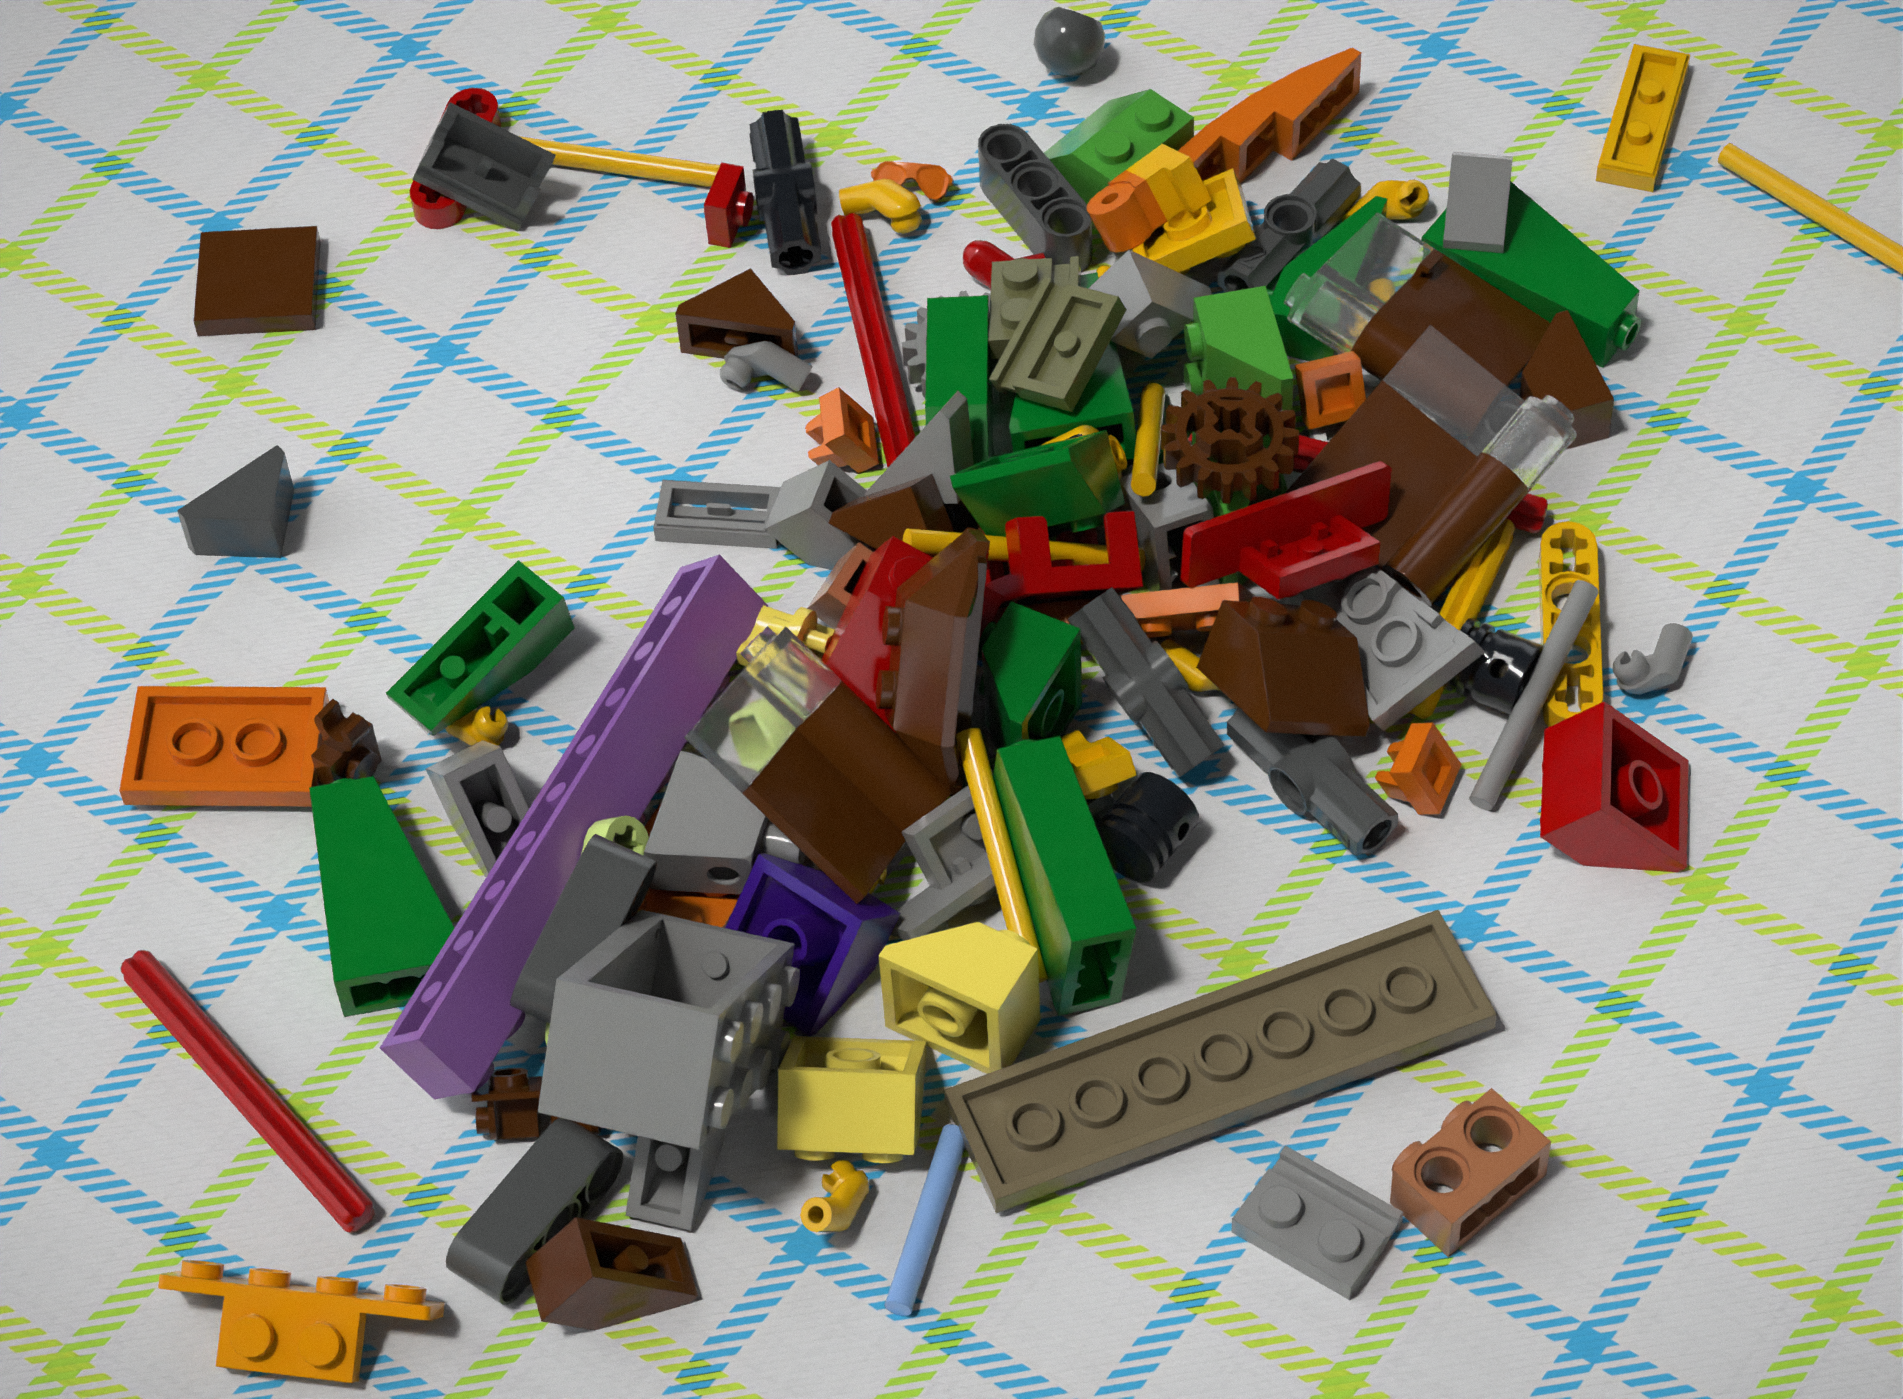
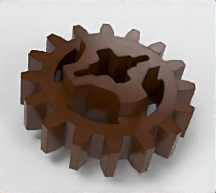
[1161,377,1299,504]

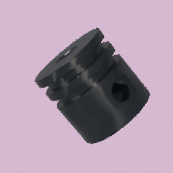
[1443,618,1543,715]
[1096,772,1199,882]

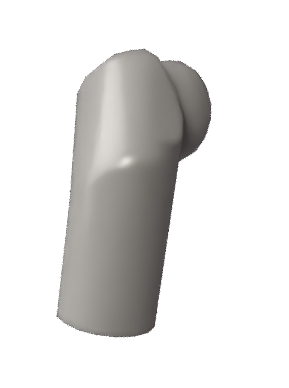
[1613,623,1693,695]

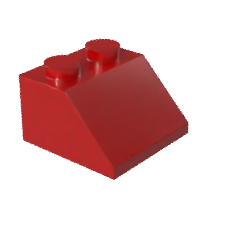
[1540,701,1689,872]

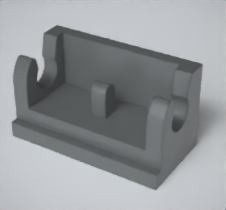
[412,102,556,231]

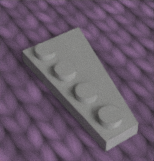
[1288,566,1485,731]

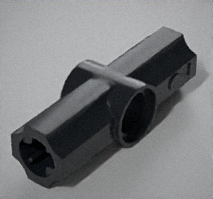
[749,110,821,275]

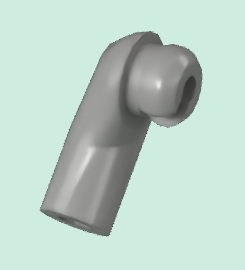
[720,341,813,392]

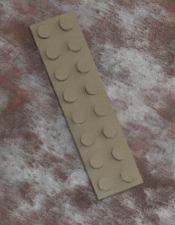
[944,909,1497,1213]

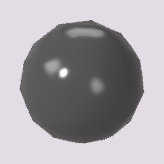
[1033,7,1106,77]

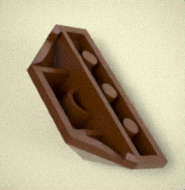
[876,529,990,797]

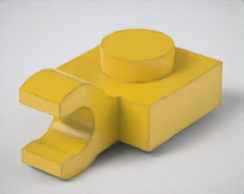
[1061,730,1137,799]

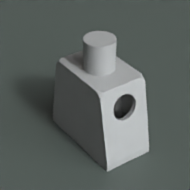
[1119,463,1219,592]
[644,751,806,894]

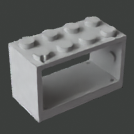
[538,910,800,1150]

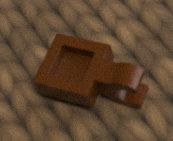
[311,699,382,786]

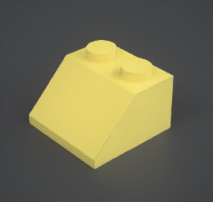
[879,922,1041,1074]
[777,1036,927,1163]

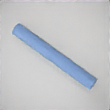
[885,1124,965,1316]

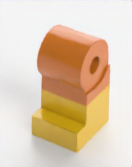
[1086,144,1212,253]

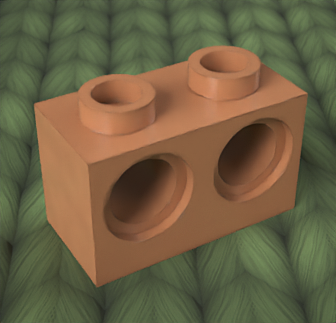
[1390,1088,1551,1257]

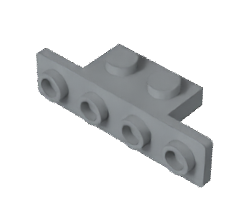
[891,767,1115,940]

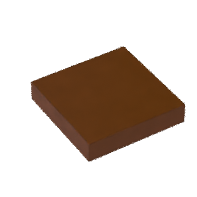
[193,226,321,336]

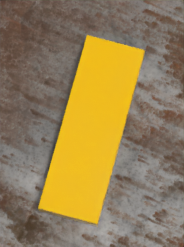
[1596,44,1690,192]

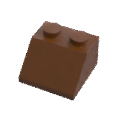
[1196,597,1370,737]

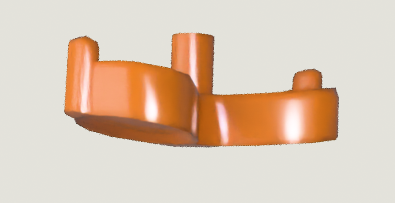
[871,161,954,202]

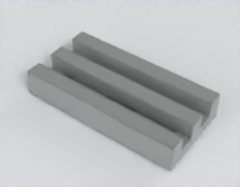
[653,480,781,549]

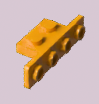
[158,1260,445,1383]

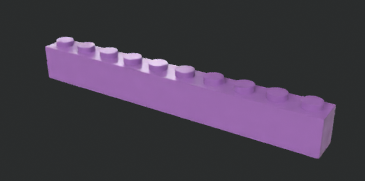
[380,554,768,1100]

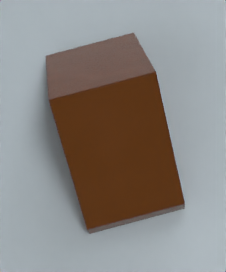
[675,268,799,359]
[828,474,954,558]

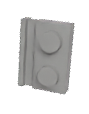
[1232,1146,1403,1300]

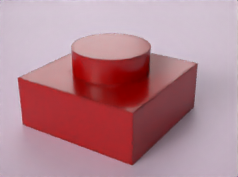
[704,162,754,248]

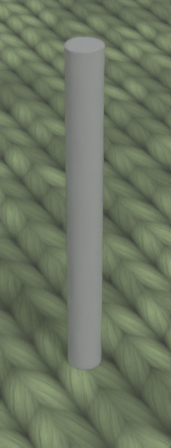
[1469,580,1599,810]

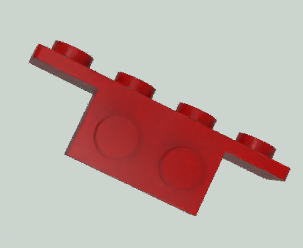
[1181,461,1392,600]

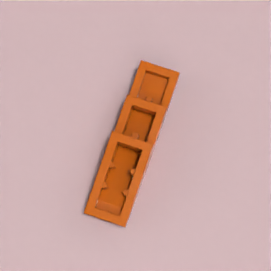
[1178,48,1362,184]

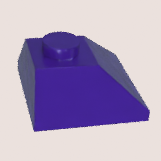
[725,853,901,1036]

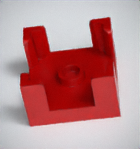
[984,511,1143,608]

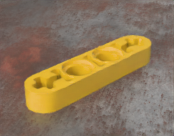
[1538,521,1603,727]

